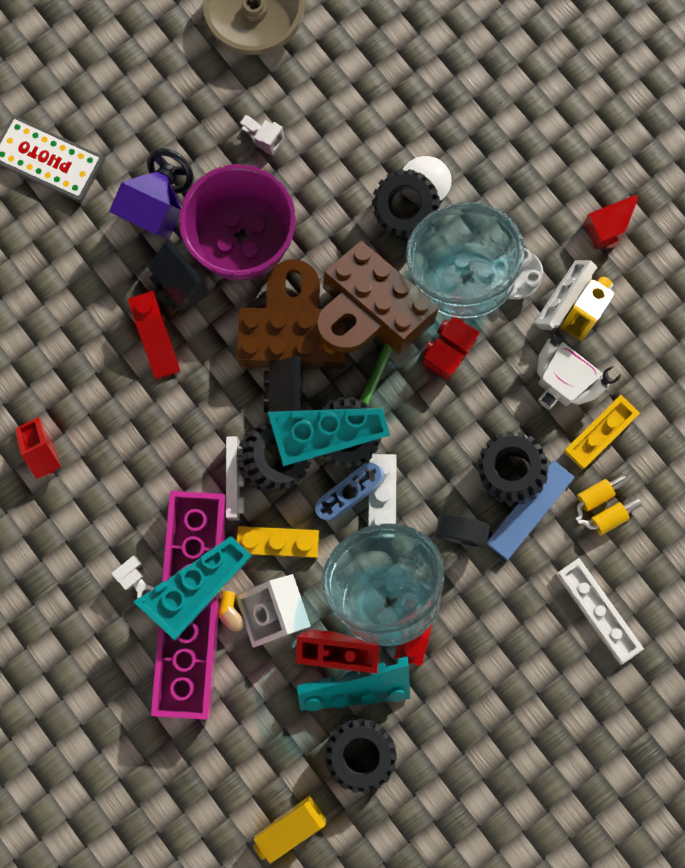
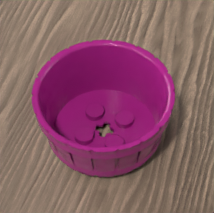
[179,164,296,281]

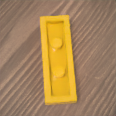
[564,395,640,470]
[237,526,319,558]

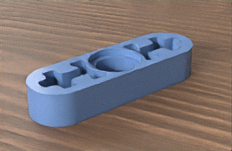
[315,463,385,521]

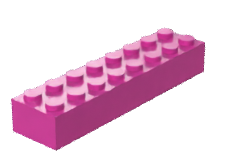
[151,491,226,720]

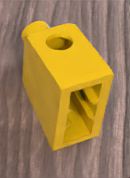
[560,277,614,342]

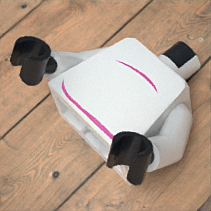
[537,325,621,410]

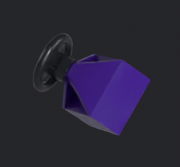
[109,148,194,239]

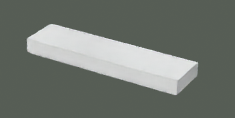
[556,558,644,665]

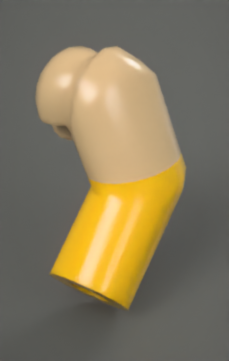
[218,591,244,632]

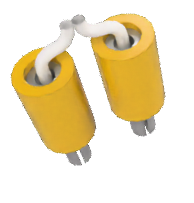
[576,475,642,536]

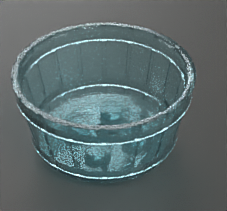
[406,202,524,319]
[322,523,444,646]

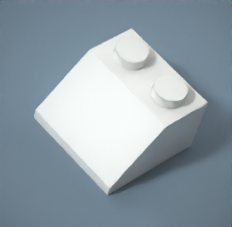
[236,574,311,648]

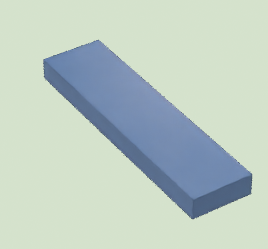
[487,460,575,560]

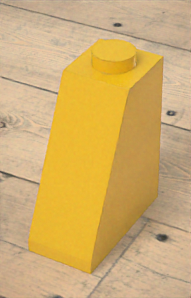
[253,795,326,863]

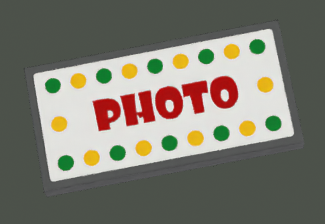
[0,115,105,204]

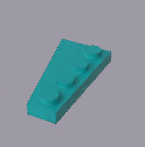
[268,408,390,466]
[133,537,252,640]
[297,657,410,711]

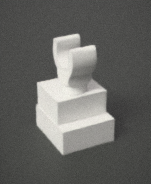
[240,115,285,156]
[111,556,154,598]

